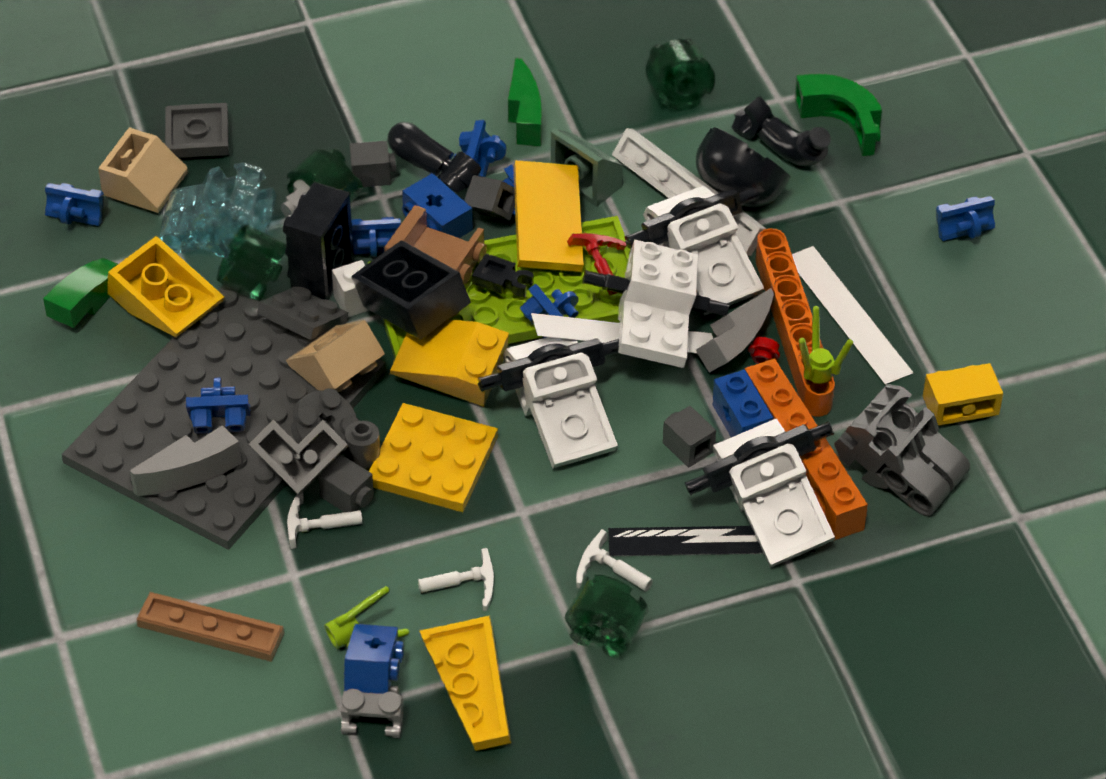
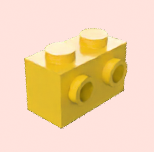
[923,363,1003,426]

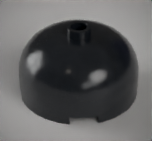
[696,127,791,209]

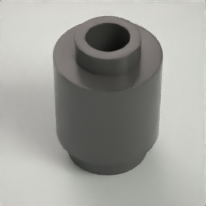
[345,421,380,470]

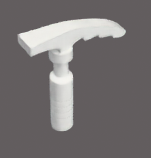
[287,492,362,549]
[576,529,653,591]
[418,548,493,611]

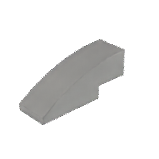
[696,288,774,372]
[130,426,242,496]

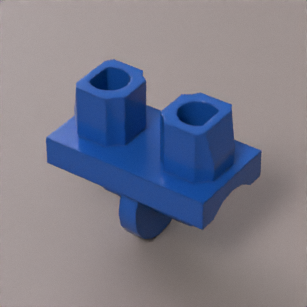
[454,120,507,177]
[45,183,104,226]
[936,196,995,241]
[352,217,401,257]
[520,284,579,338]
[186,377,251,434]

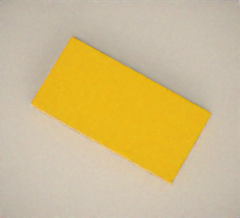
[513,160,584,272]

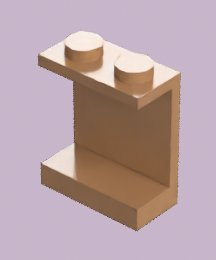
[384,205,487,284]

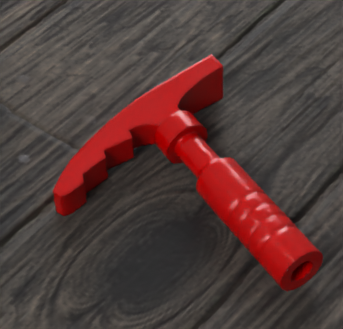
[567,233,627,295]

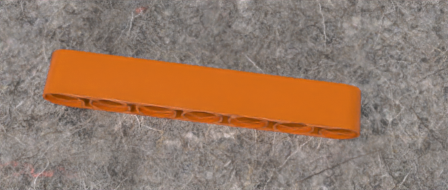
[756,228,835,417]

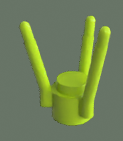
[799,306,853,384]
[324,586,409,649]

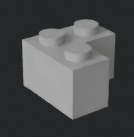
[249,419,348,495]

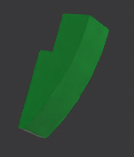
[508,58,542,147]
[43,258,118,328]

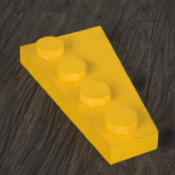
[419,616,511,751]

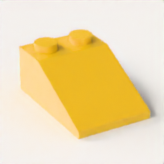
[108,236,225,337]
[390,319,509,407]

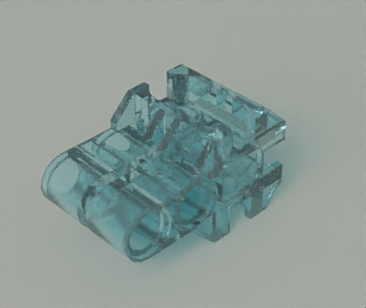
[158,162,277,258]

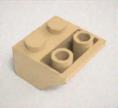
[98,127,188,213]

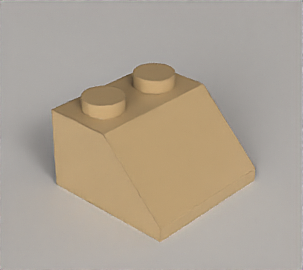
[286,320,385,392]

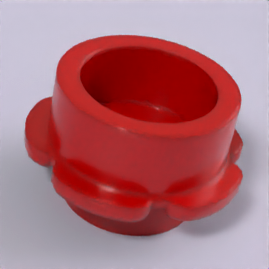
[748,337,780,364]

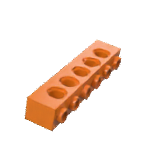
[744,358,868,541]

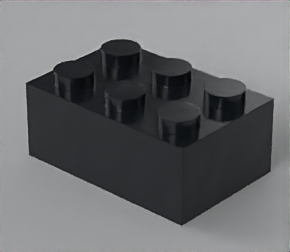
[283,182,354,300]
[351,240,471,340]

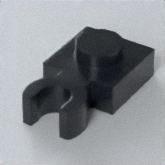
[472,253,534,297]

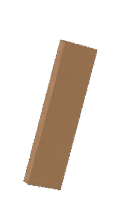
[136,592,284,662]

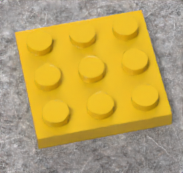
[369,403,498,512]

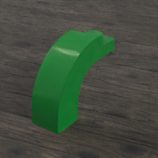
[794,74,882,156]

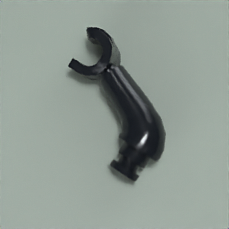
[732,96,831,166]
[387,122,481,193]

